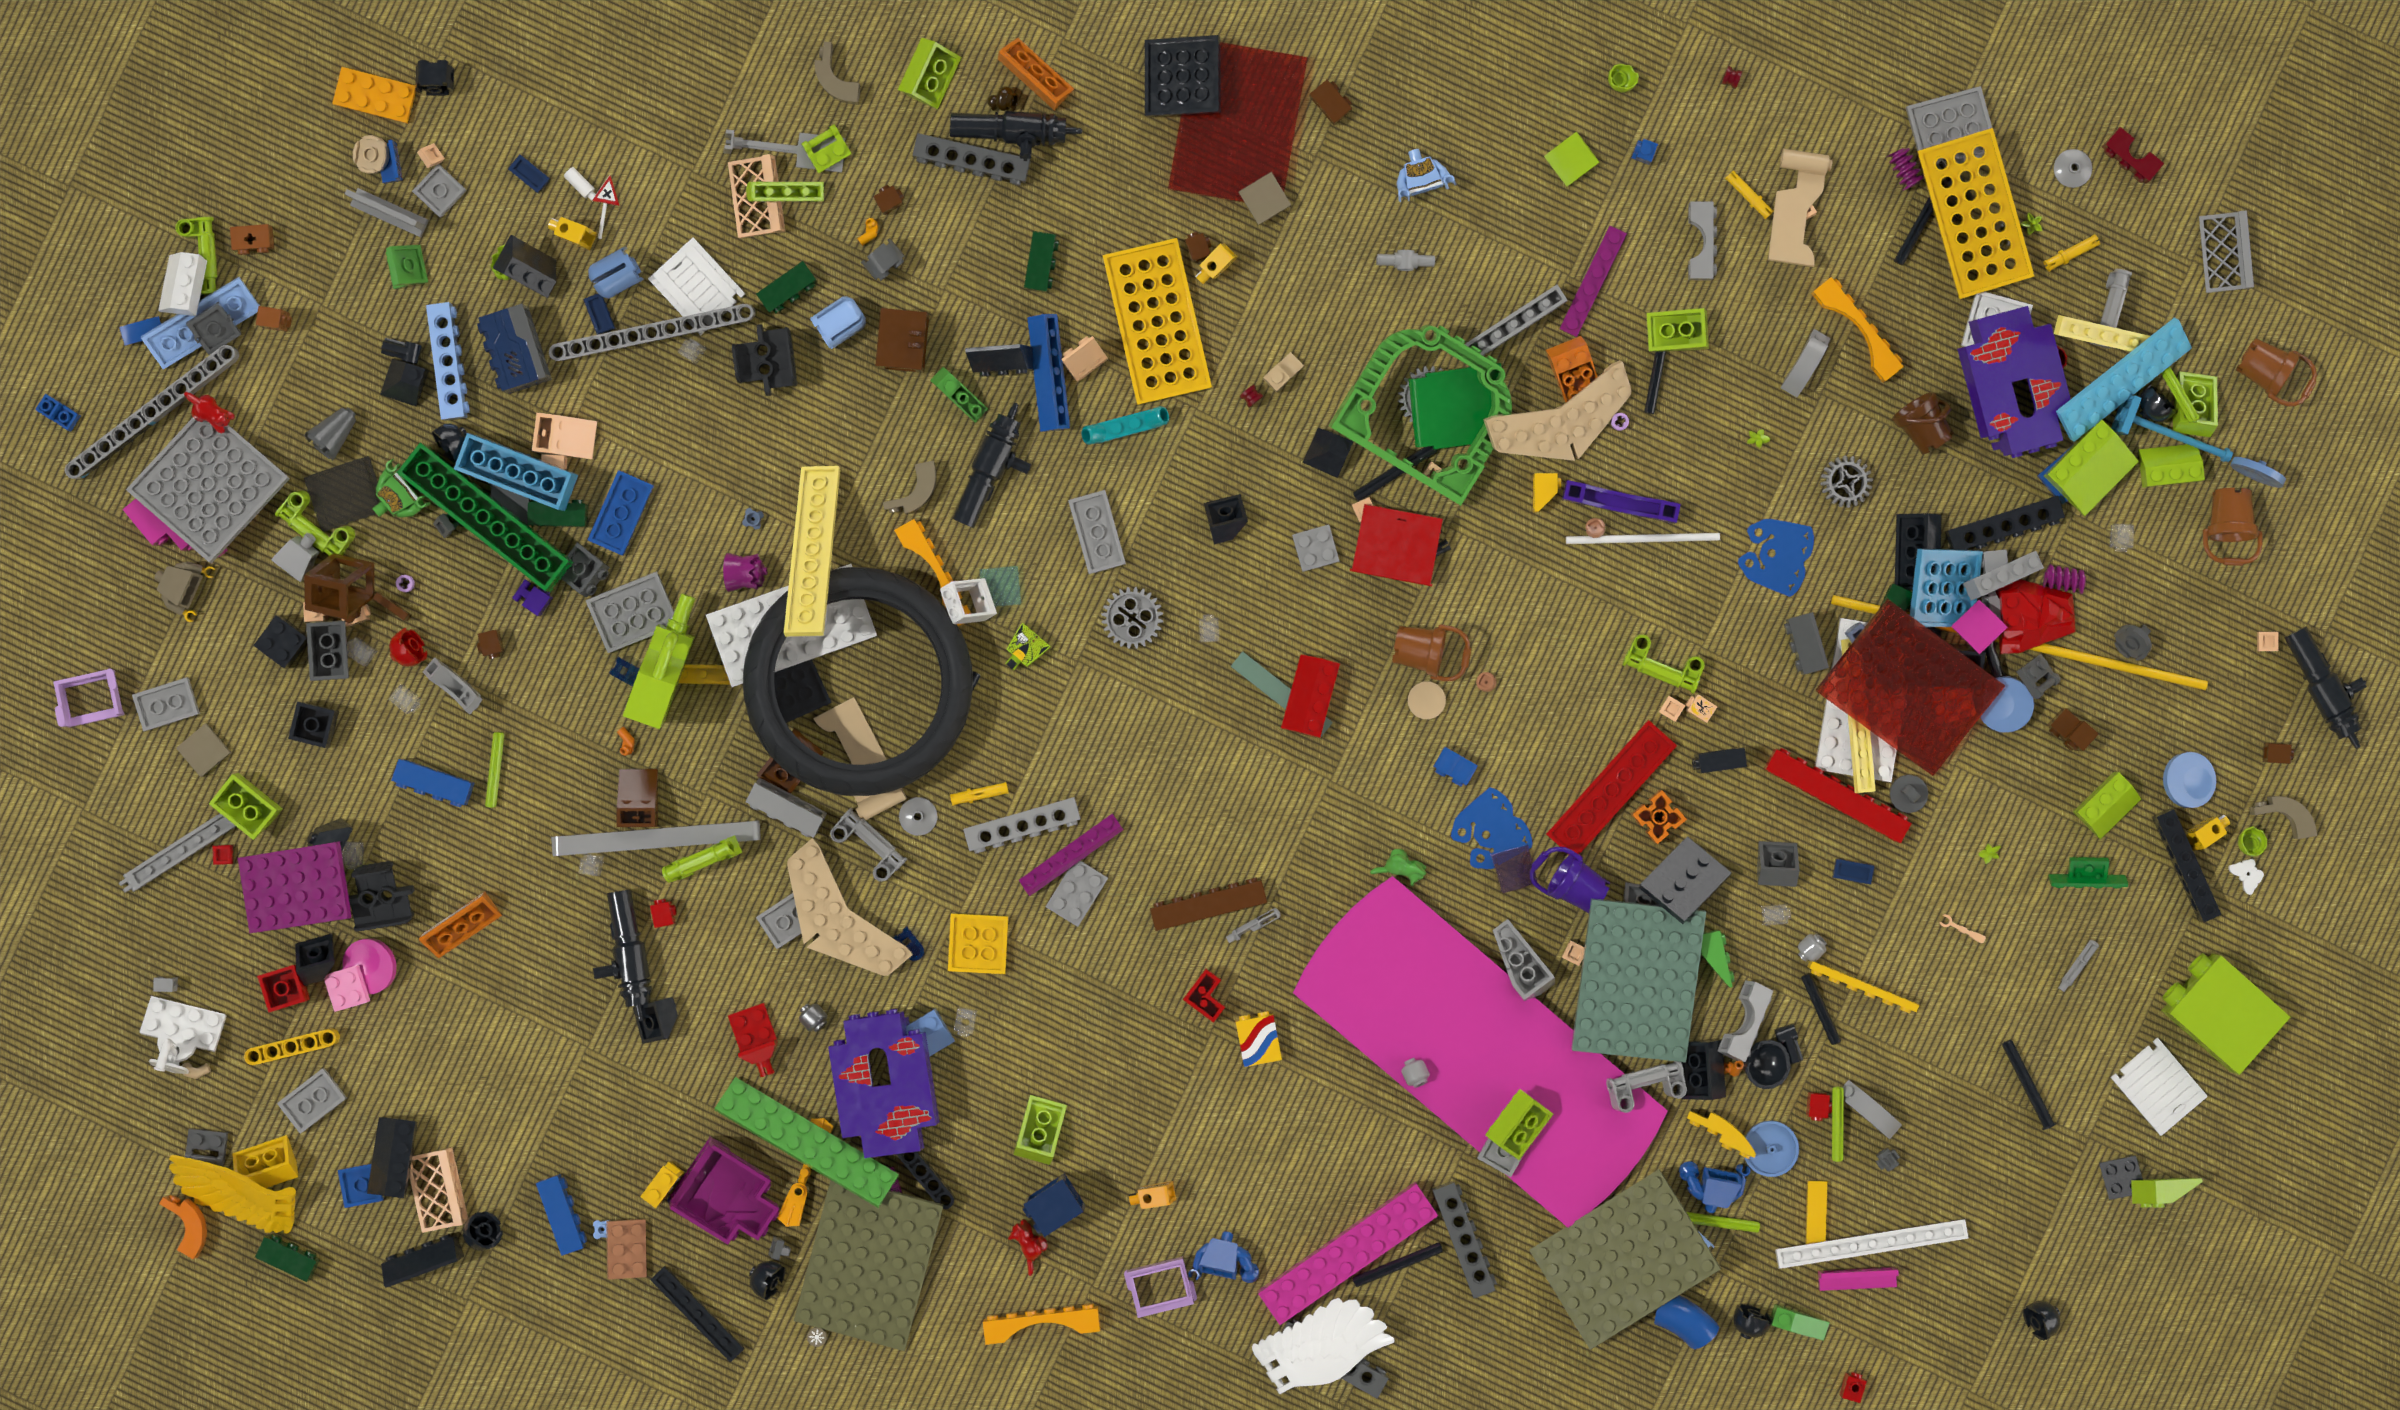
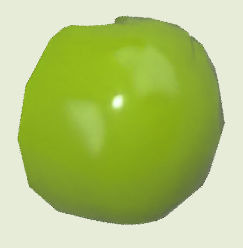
[1608,64,1639,93]
[2238,826,2267,857]

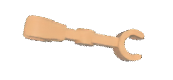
[1939,914,1986,943]

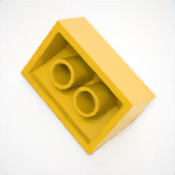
[232,1135,298,1188]

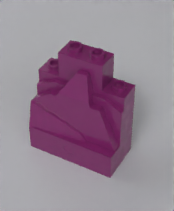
[667,1136,780,1245]

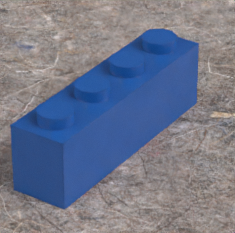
[391,759,475,807]
[536,1174,587,1256]

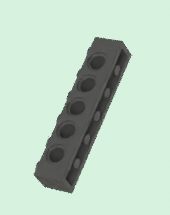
[912,133,1031,186]
[1432,1181,1497,1299]
[1281,1319,1389,1399]

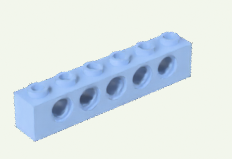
[426,302,470,421]

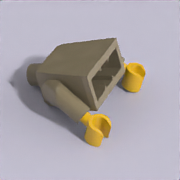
[155,561,216,622]

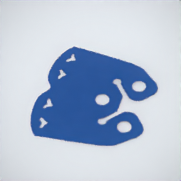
[1738,519,1814,597]
[1451,787,1532,869]

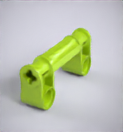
[175,217,217,295]
[275,490,355,556]
[1622,634,1705,694]
[662,835,743,883]

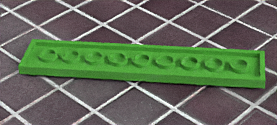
[715,1077,899,1208]

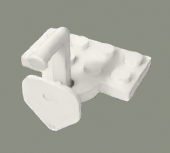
[139,996,227,1074]

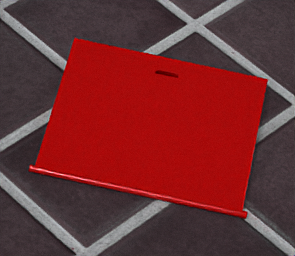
[1350,504,1443,587]

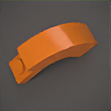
[159,1195,207,1259]

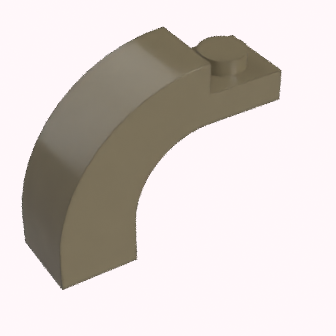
[814,41,861,105]
[883,461,937,514]
[2249,796,2317,839]

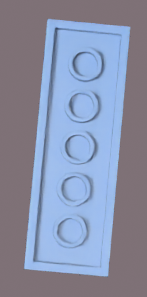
[141,277,260,369]

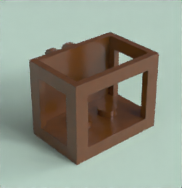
[875,308,930,373]
[304,553,375,623]

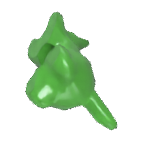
[1370,849,1426,886]

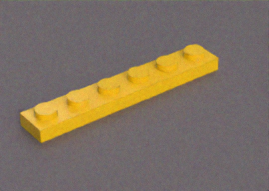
[1807,961,1919,1013]

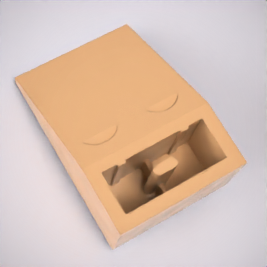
[1062,336,1108,383]
[532,413,597,459]

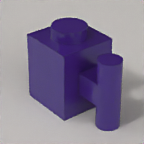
[512,579,553,616]

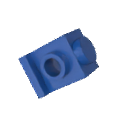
[1631,139,1658,165]

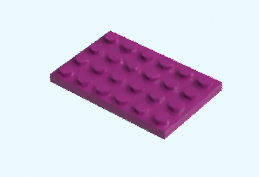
[238,842,352,934]

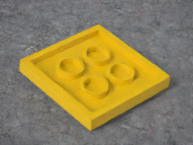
[948,913,1009,974]

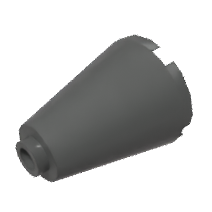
[304,407,356,461]

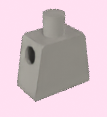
[271,533,319,582]

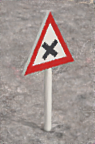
[592,175,619,239]

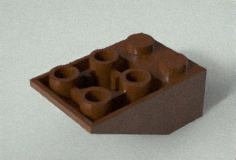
[617,769,658,827]

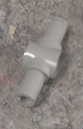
[1376,250,1435,271]

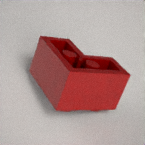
[1183,968,1225,1023]

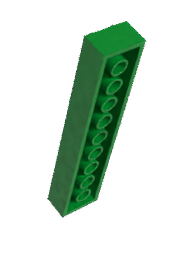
[396,442,574,592]

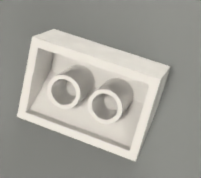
[158,252,207,316]

